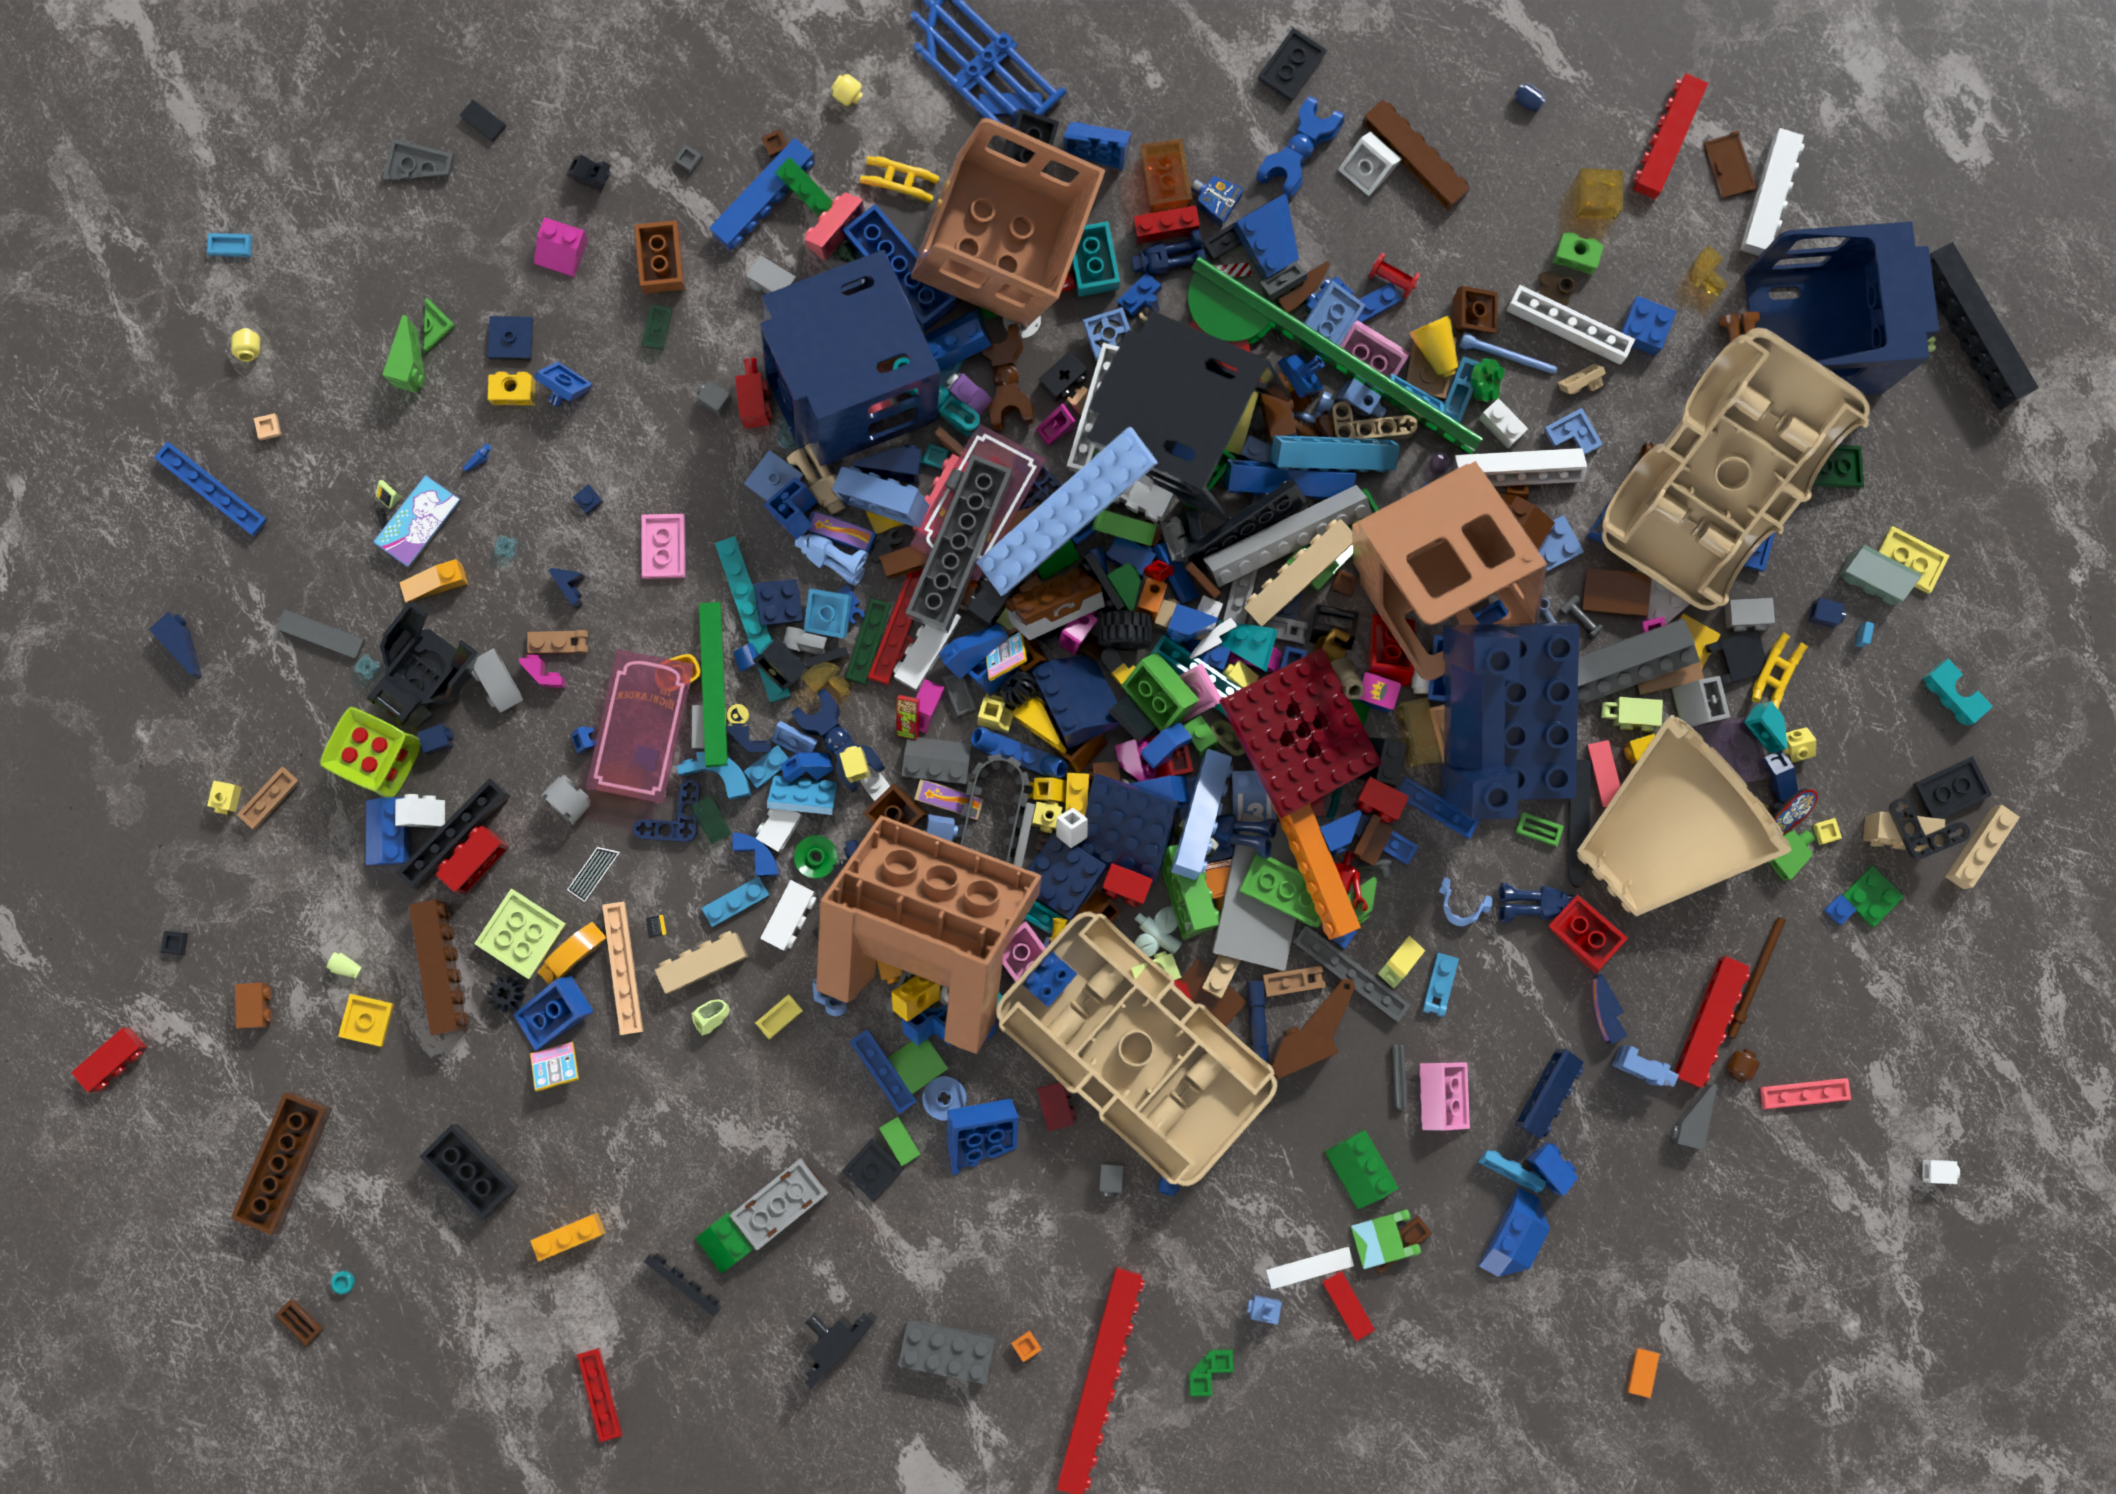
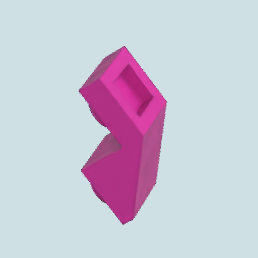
[519,655,566,688]
[916,679,945,733]

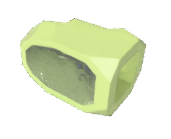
[692,1000,730,1036]

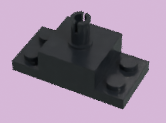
[804,1311,877,1389]

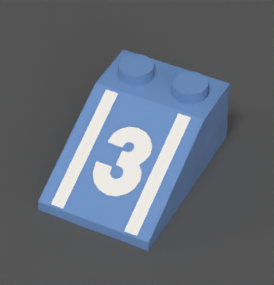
[1230,771,1276,834]

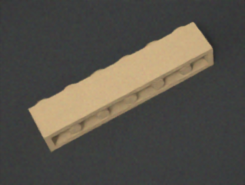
[1244,519,1353,627]

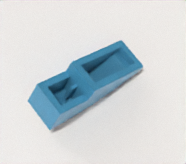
[1444,356,1481,423]

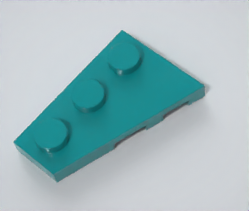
[1218,620,1278,672]

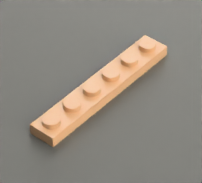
[602,901,643,1035]

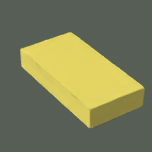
[1386,936,1425,978]
[755,994,803,1040]

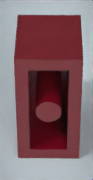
[1037,1082,1077,1132]

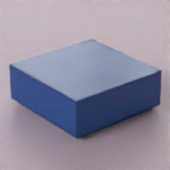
[733,643,757,672]

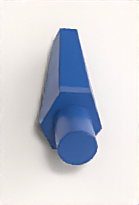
[463,444,492,471]

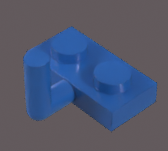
[1117,273,1162,317]

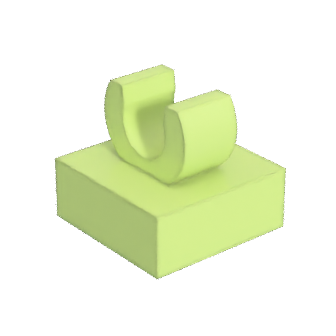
[1377,964,1408,989]

